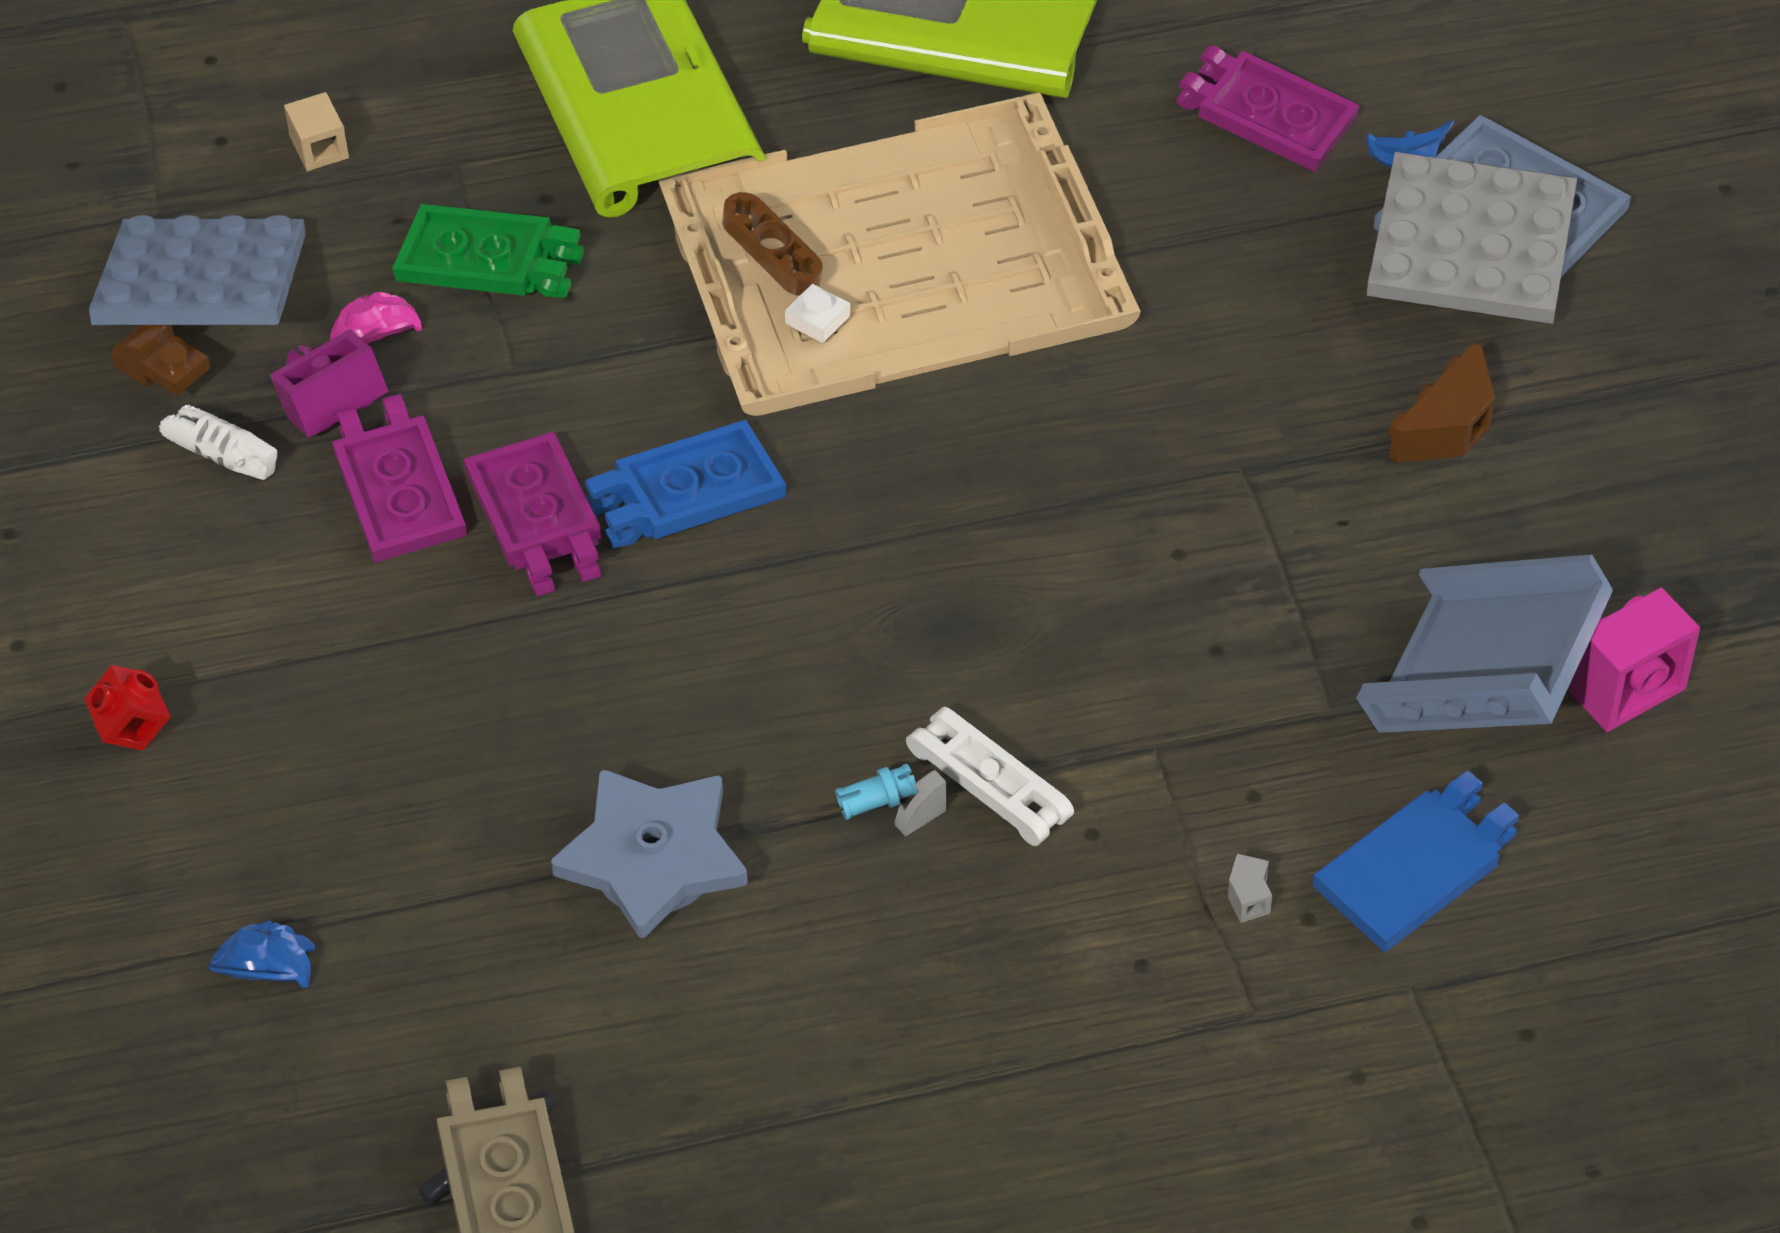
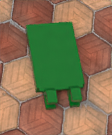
[392,204,585,298]

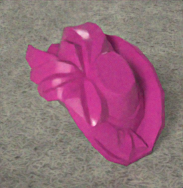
[330,292,422,343]

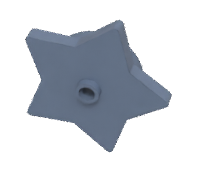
[551,770,748,938]

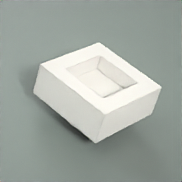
[785,284,850,343]

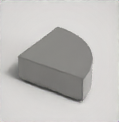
[895,770,946,837]

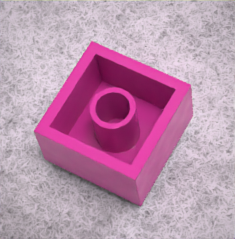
[1569,587,1700,732]

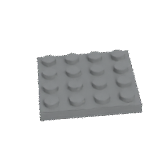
[1367,152,1577,324]

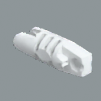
[158,405,277,480]

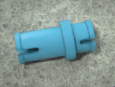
[835,763,918,820]

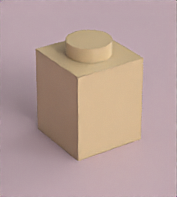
[284,92,349,171]

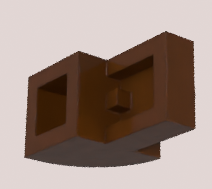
[112,325,211,396]

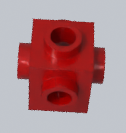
[84,665,171,751]

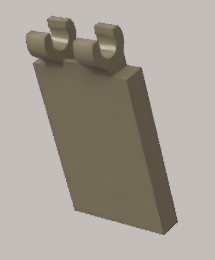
[437,1067,574,1233]

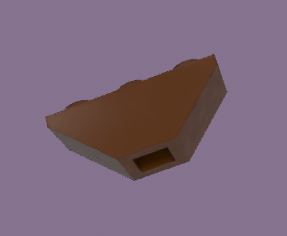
[1388,343,1495,463]

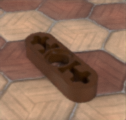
[722,192,823,296]

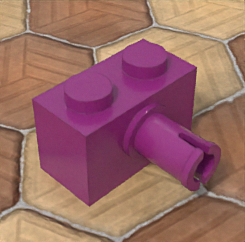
[270,329,389,438]

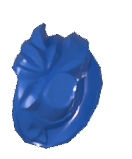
[1366,120,1454,168]
[208,920,315,988]

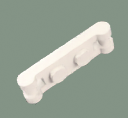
[906,707,1074,846]

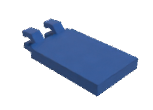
[586,420,786,549]
[1313,771,1519,953]

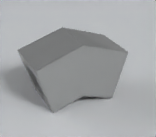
[1228,854,1272,923]

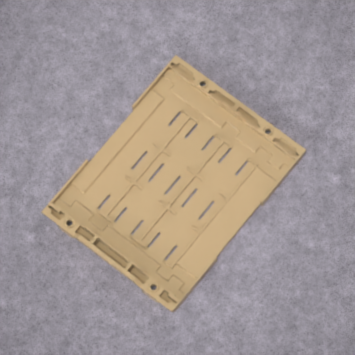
[658,92,1141,416]

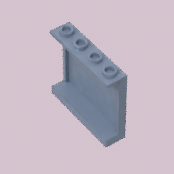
[1356,554,1613,733]

